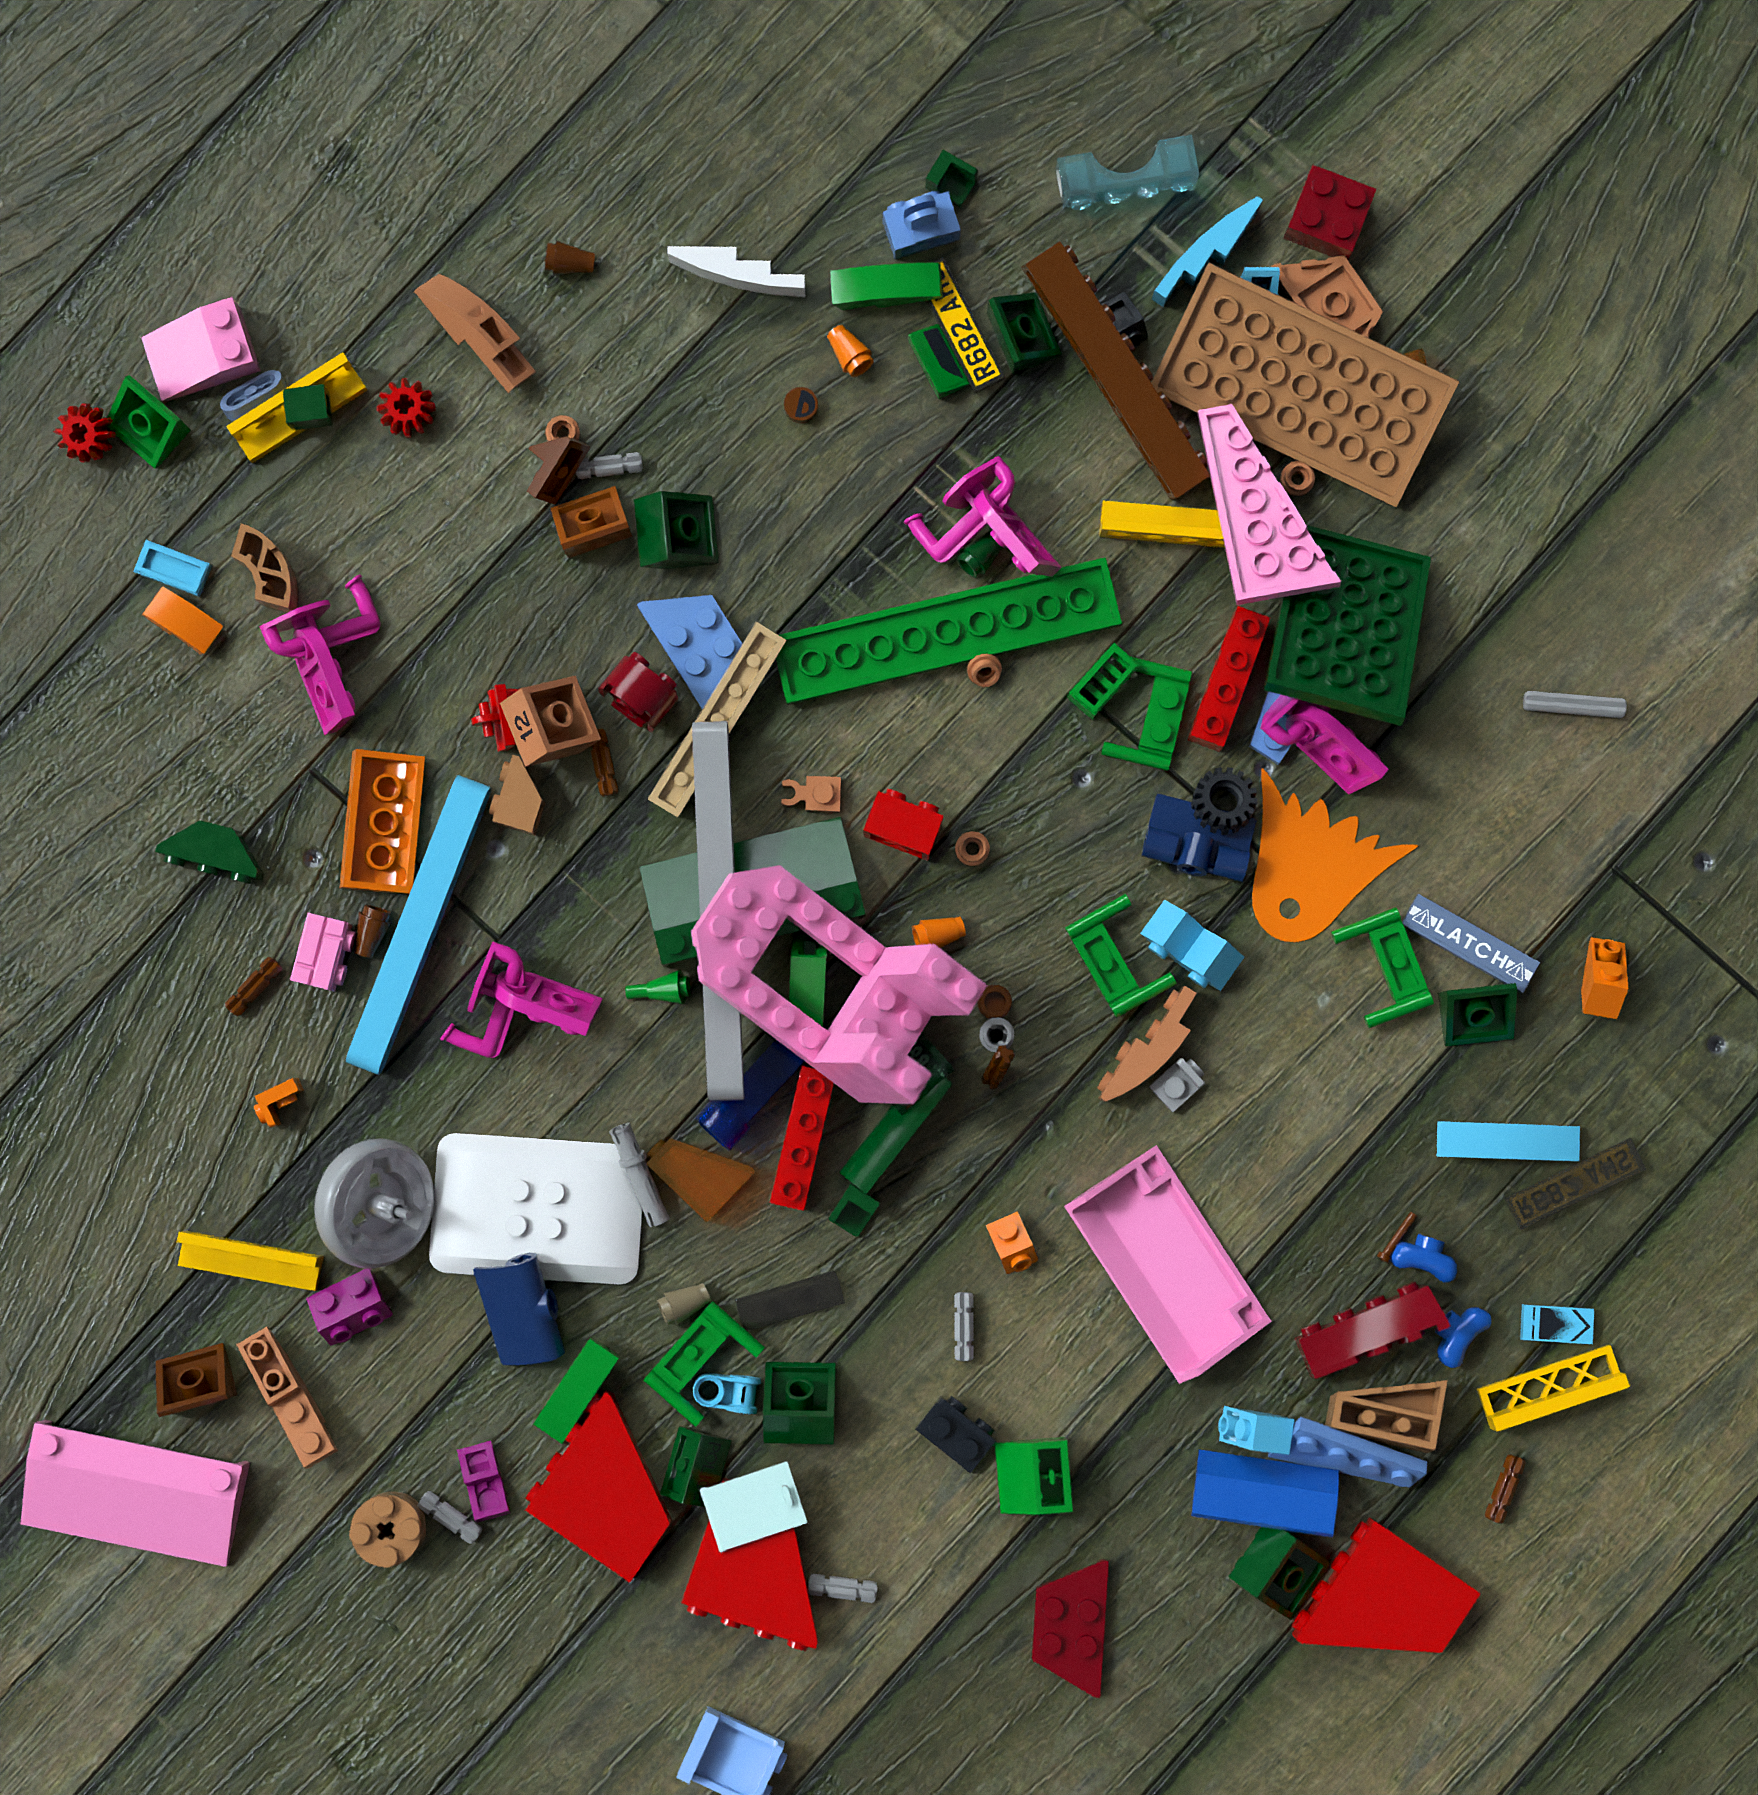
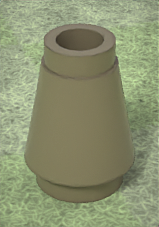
[656,1283,711,1326]

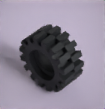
[1191,767,1258,835]

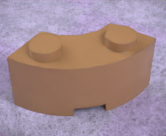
[231,524,298,613]

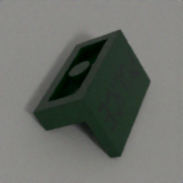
[660,1426,732,1507]

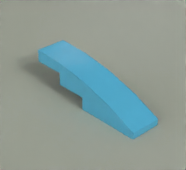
[1152,196,1263,306]
[1437,1122,1580,1161]

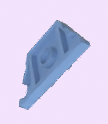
[637,595,742,709]

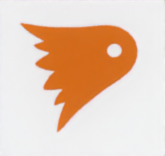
[1252,768,1418,942]

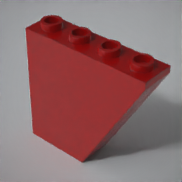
[525,1390,672,1583]
[681,1478,818,1651]
[1292,1517,1481,1653]

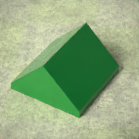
[107,375,191,469]

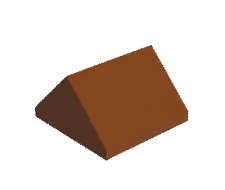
[550,486,632,558]

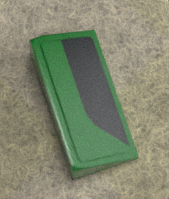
[908,324,969,400]

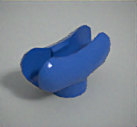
[1390,1234,1457,1283]
[1435,1307,1491,1368]

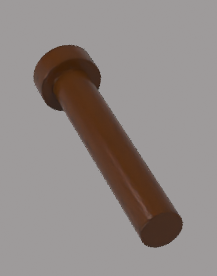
[1377,1212,1417,1264]

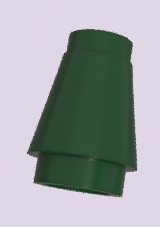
[957,529,1003,578]

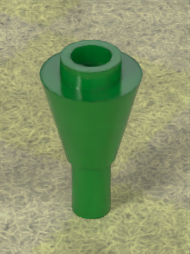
[625,970,691,1004]

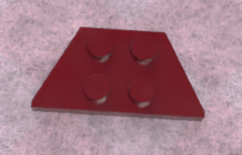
[1031,1559,1109,1698]

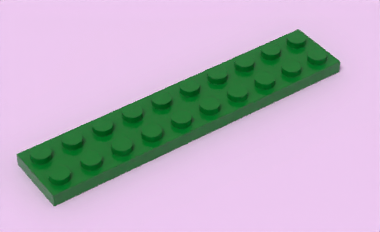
[776,557,1122,705]

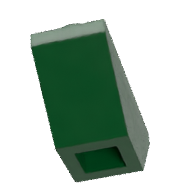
[155,820,264,884]

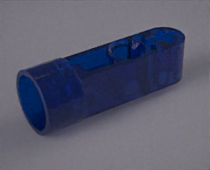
[694,1040,805,1151]

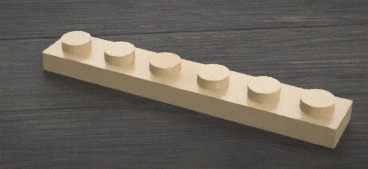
[648,622,786,817]

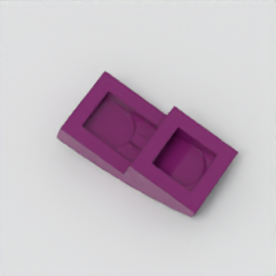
[457,1441,511,1523]

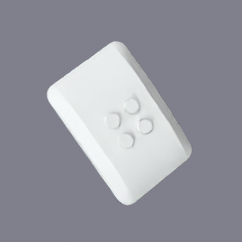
[429,1133,646,1284]

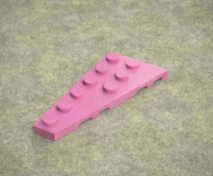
[1198,404,1341,605]

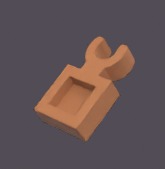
[781,776,841,813]

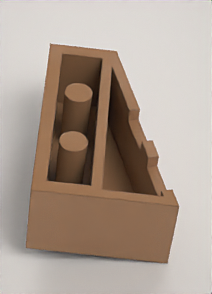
[1325,1380,1447,1453]

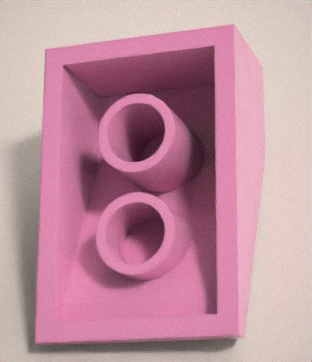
[141,297,261,403]

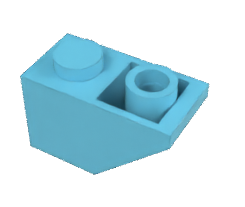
[1218,1406,1294,1455]

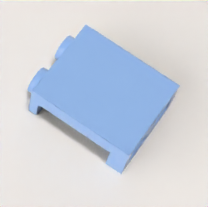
[676,1706,788,1795]

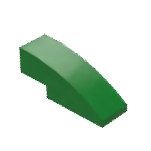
[830,263,943,310]
[533,1337,620,1444]

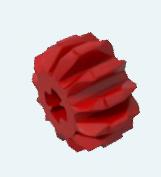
[377,378,436,438]
[54,403,116,463]

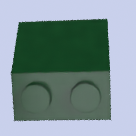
[634,491,719,569]
[763,1362,836,1444]
[1228,1527,1331,1620]

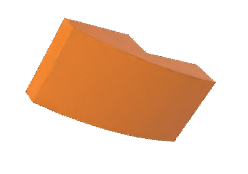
[142,587,223,655]

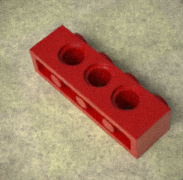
[1187,606,1270,752]
[770,1066,834,1211]

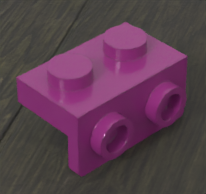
[306,1268,393,1346]

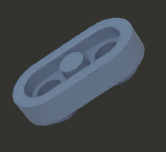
[220,370,287,421]

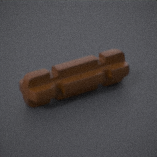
[590,729,618,797]
[225,957,283,1016]
[981,1045,1015,1089]
[1485,1455,1526,1524]

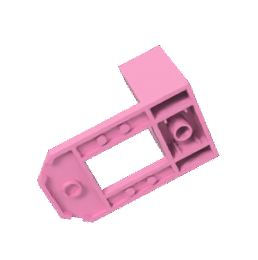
[691,865,987,1104]

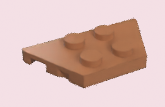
[1271,256,1383,337]

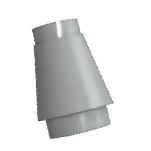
[979,1018,1014,1052]

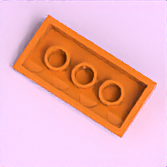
[339,749,425,894]

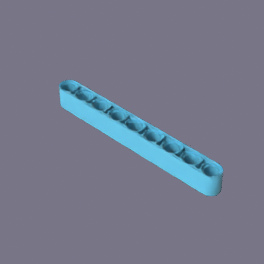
[346,775,491,1075]

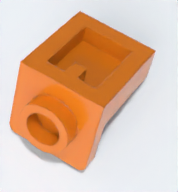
[254,1078,304,1128]

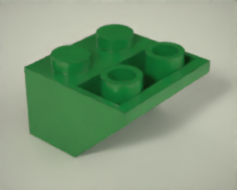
[995,1437,1073,1515]

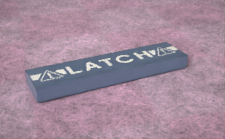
[1402,894,1540,993]

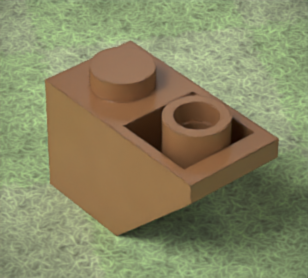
[489,755,545,836]

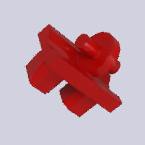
[471,684,520,752]

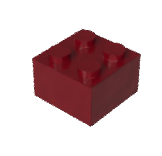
[1283,164,1376,260]

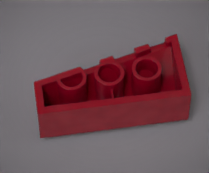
[1294,1281,1451,1379]

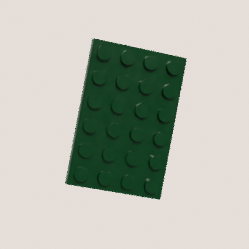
[1264,525,1431,726]

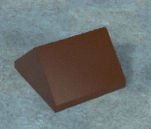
[156,1343,238,1417]

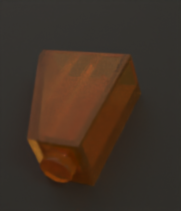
[646,1138,756,1222]

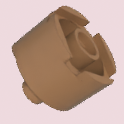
[349,1492,426,1568]

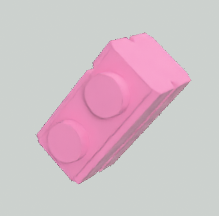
[290,913,356,992]

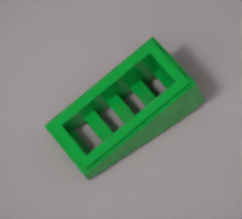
[1067,643,1140,720]

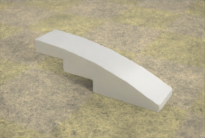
[667,246,805,297]

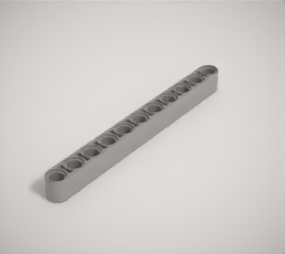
[692,721,744,1102]

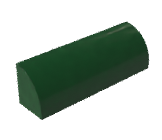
[839,1066,953,1194]

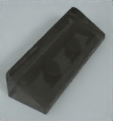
[734,1269,845,1332]

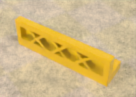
[226,352,367,463]
[1099,501,1225,548]
[177,1231,324,1291]
[1477,1345,1630,1432]

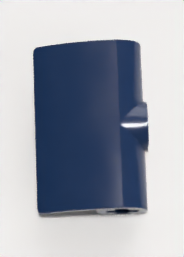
[1141,794,1257,882]
[473,1253,565,1365]

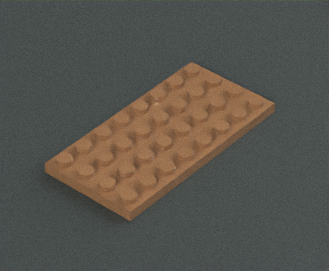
[1151,262,1459,507]

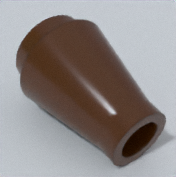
[544,240,595,275]
[354,905,392,958]

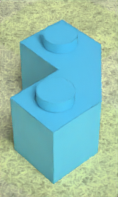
[1140,900,1244,991]

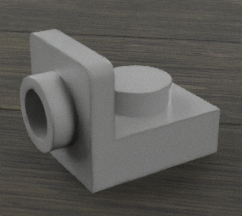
[1149,1058,1205,1112]

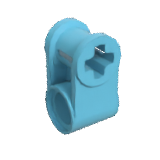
[693,1373,761,1414]

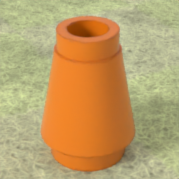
[827,325,874,377]
[912,916,966,948]

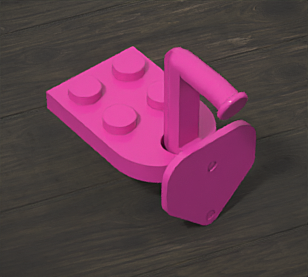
[904,456,1062,577]
[260,574,381,735]
[1260,695,1388,794]
[440,941,603,1058]

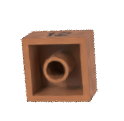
[500,676,601,767]

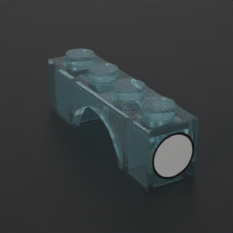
[1055,135,1199,210]

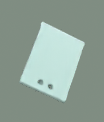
[700,1461,807,1553]

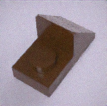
[527,436,591,505]

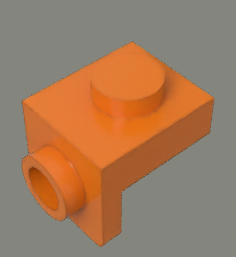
[986,1211,1038,1274]

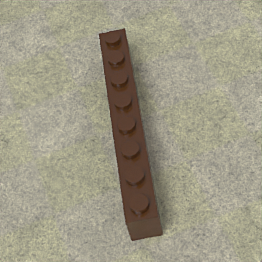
[1021,241,1210,499]

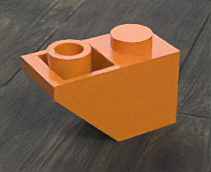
[1581,937,1628,1019]

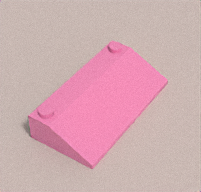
[1064,1145,1272,1384]
[21,1420,250,1567]

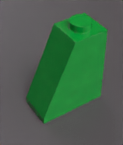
[789,932,828,1027]

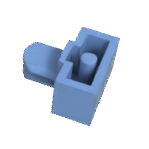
[883,191,961,259]

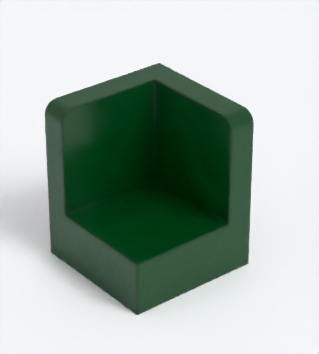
[925,149,978,207]
[283,384,333,430]
[828,1184,880,1237]

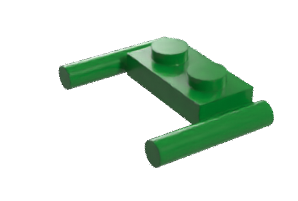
[1101,656,1192,771]
[1065,894,1177,1018]
[1331,907,1434,1029]
[643,1301,765,1427]

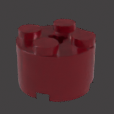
[598,652,678,732]

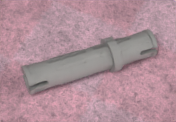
[609,1122,670,1227]

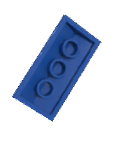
[1191,1449,1339,1537]

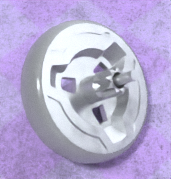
[315,1138,434,1268]

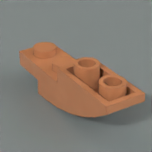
[414,274,536,393]
[1097,986,1197,1102]
[237,1327,338,1469]

